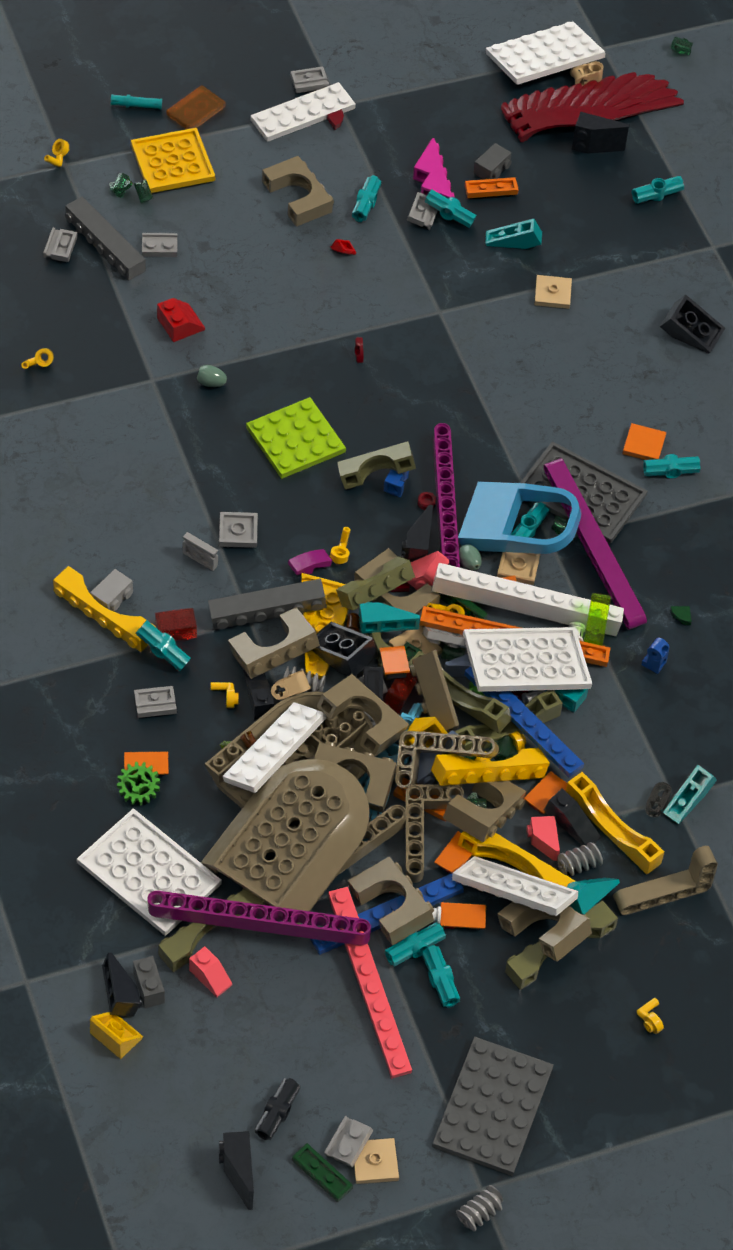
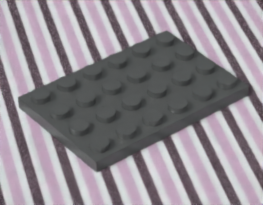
[520,442,648,544]
[432,1037,554,1176]

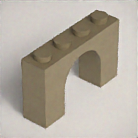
[262,156,334,227]
[354,548,440,618]
[228,607,320,679]
[317,674,409,757]
[314,742,396,813]
[443,781,526,842]
[348,857,434,945]
[497,902,592,962]

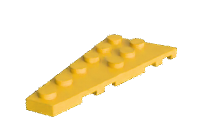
[301,573,350,679]

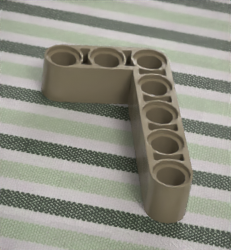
[395,731,499,790]
[406,784,464,883]
[338,805,406,875]
[613,846,718,915]

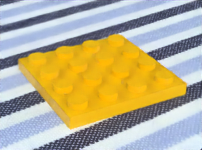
[131,128,215,193]

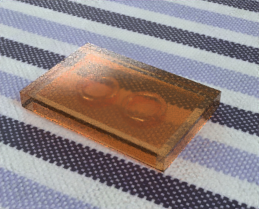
[166,85,226,129]

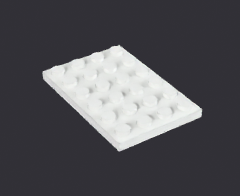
[486,22,605,85]
[463,627,592,692]
[77,808,222,936]

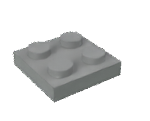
[219,512,258,548]
[422,626,465,648]

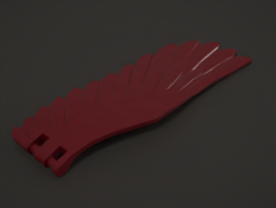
[501,72,684,142]

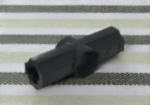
[255,1078,300,1140]

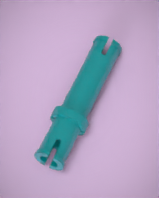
[111,94,162,110]

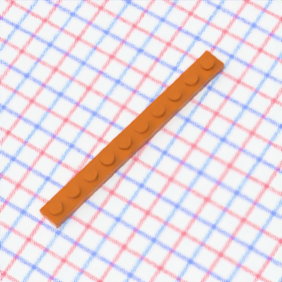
[419,606,610,667]

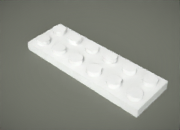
[251,82,356,142]
[223,702,326,793]
[452,856,578,916]

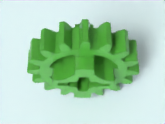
[117,762,160,806]

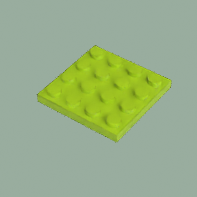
[246,397,346,479]

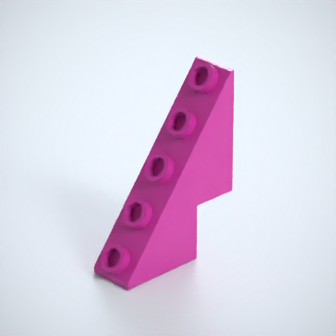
[413,138,455,198]

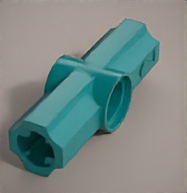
[352,175,381,222]
[631,176,684,203]
[424,189,477,228]
[643,454,701,479]
[511,502,549,538]
[135,620,191,671]
[384,922,446,967]
[422,945,460,1008]

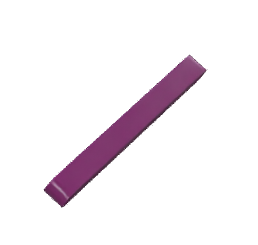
[433,423,460,568]
[543,458,647,630]
[147,891,371,945]

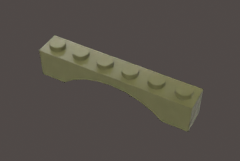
[408,651,511,733]
[455,690,563,757]
[158,888,270,972]
[505,901,618,990]

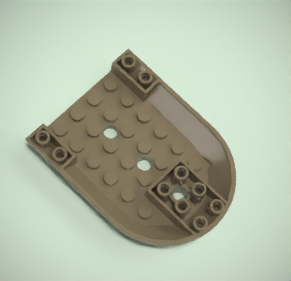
[205,692,373,829]
[201,759,370,924]

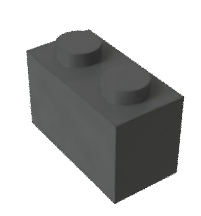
[473,143,512,180]
[133,956,165,1008]

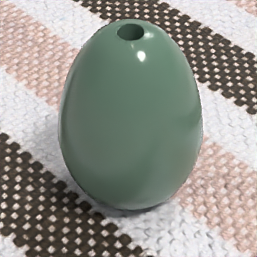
[197,365,227,387]
[459,544,482,571]

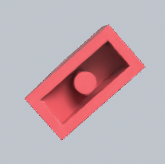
[407,551,449,590]
[526,816,560,861]
[189,946,232,997]

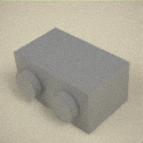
[90,569,133,611]

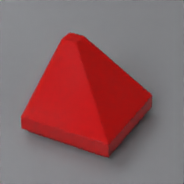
[331,239,356,255]

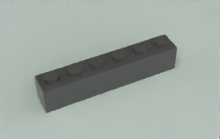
[65,197,146,280]
[208,579,327,630]

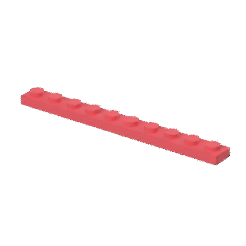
[328,887,412,1079]

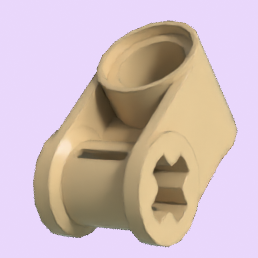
[570,61,603,86]
[271,670,311,700]

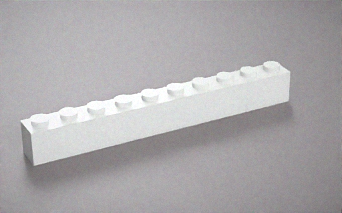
[432,563,624,636]

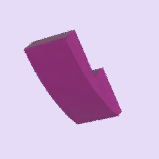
[288,549,332,575]

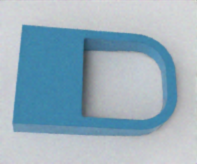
[458,482,581,554]

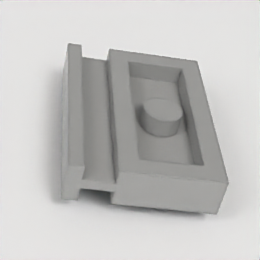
[290,67,329,93]
[407,192,438,230]
[43,227,77,262]
[142,233,177,257]
[183,532,218,571]
[134,686,177,718]
[324,1116,373,1167]

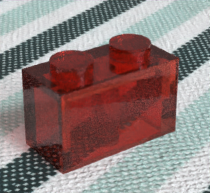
[155,608,197,640]
[383,673,417,715]

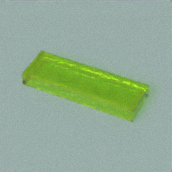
[584,593,611,646]

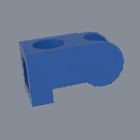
[383,469,409,497]
[641,638,670,674]

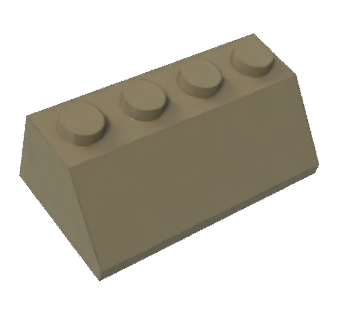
[409,650,459,733]

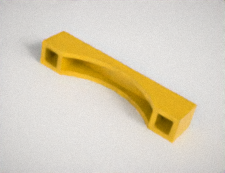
[53,566,156,652]
[431,748,550,786]
[566,772,664,875]
[458,831,575,887]

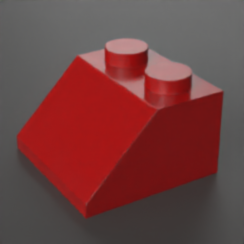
[157,298,205,342]

